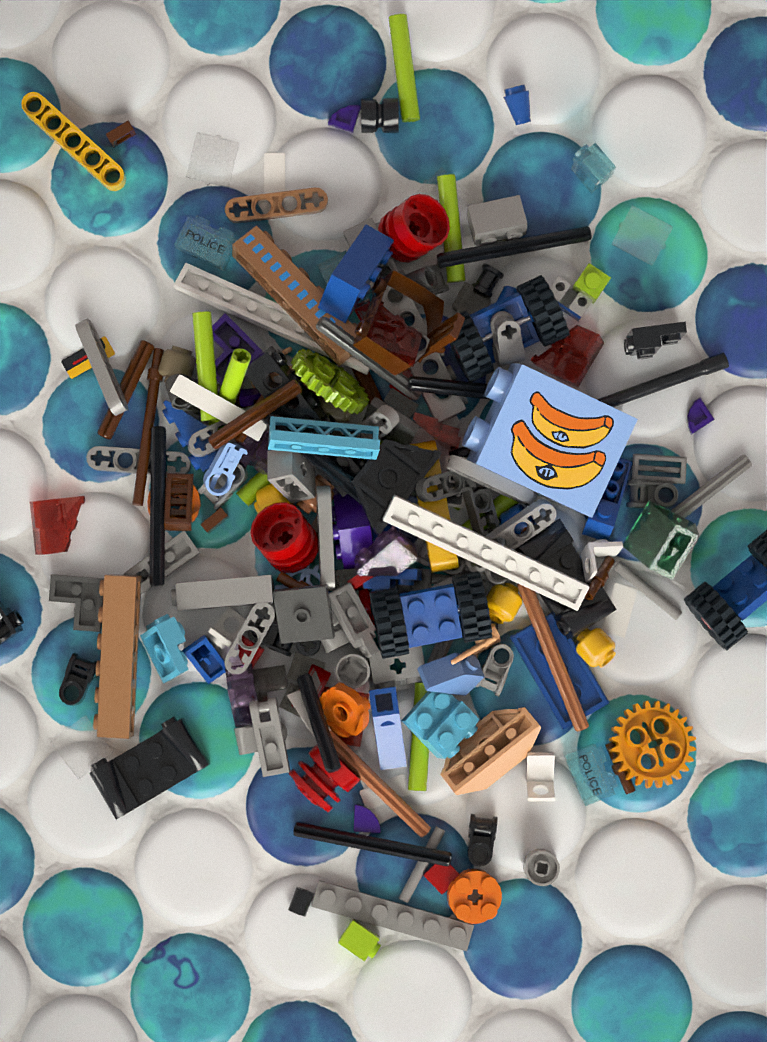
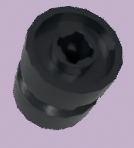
[361,98,399,133]

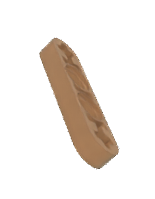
[225,188,328,223]

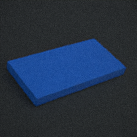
[510,613,609,730]

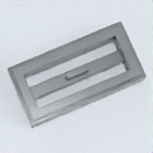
[631,454,687,484]

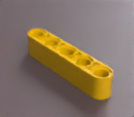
[21,92,126,191]
[410,440,459,573]

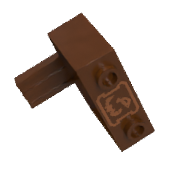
[353,270,465,375]

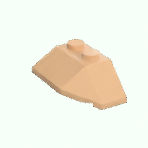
[440,707,541,795]

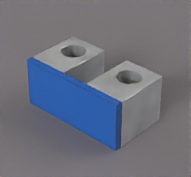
[550,276,593,322]

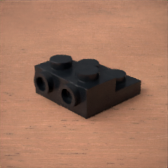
[624,321,687,359]

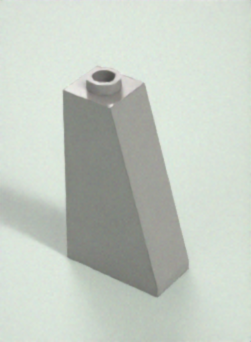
[171,575,274,611]

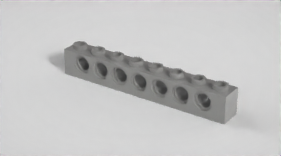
[343,218,468,425]

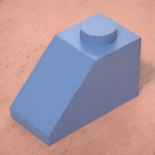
[417,653,485,696]

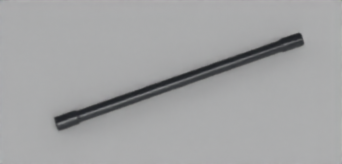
[448,352,729,458]

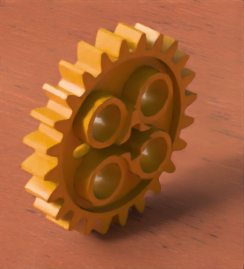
[609,701,696,788]

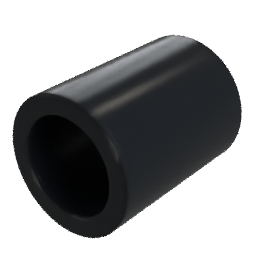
[288,887,314,917]

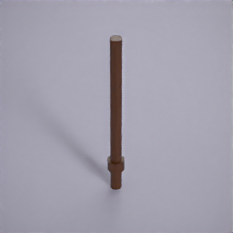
[132,348,164,506]

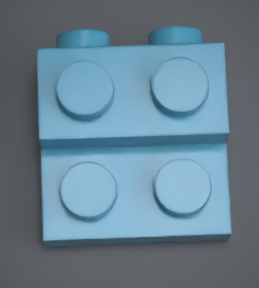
[140,614,189,684]
[401,691,480,759]

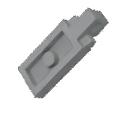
[329,583,379,659]

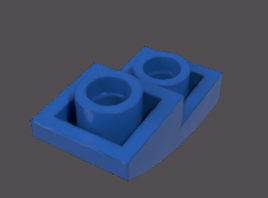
[363,569,422,592]

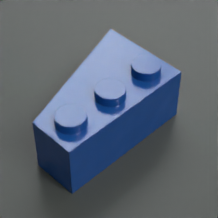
[318,224,394,323]

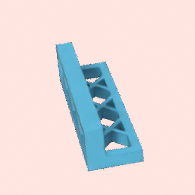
[268,416,380,460]

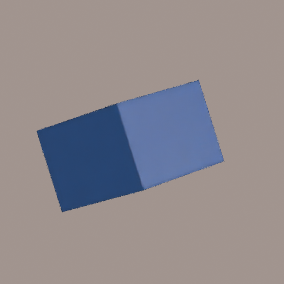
[182,635,228,685]

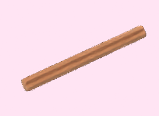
[517,584,589,732]
[330,730,431,837]

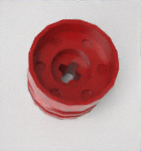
[378,194,450,263]
[250,502,319,573]
[289,744,361,813]

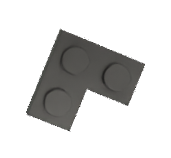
[49,574,104,632]

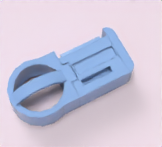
[203,440,247,496]

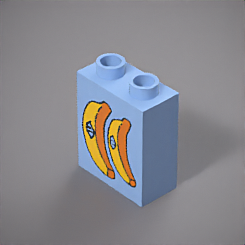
[462,363,638,518]

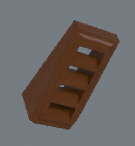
[164,473,194,531]

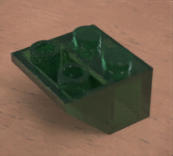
[623,501,699,580]

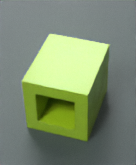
[572,263,611,304]
[338,919,381,962]

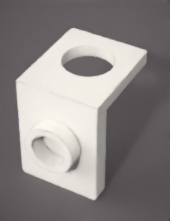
[580,539,623,582]
[208,607,250,649]
[526,752,555,801]

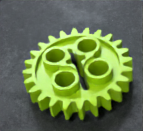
[291,349,369,415]

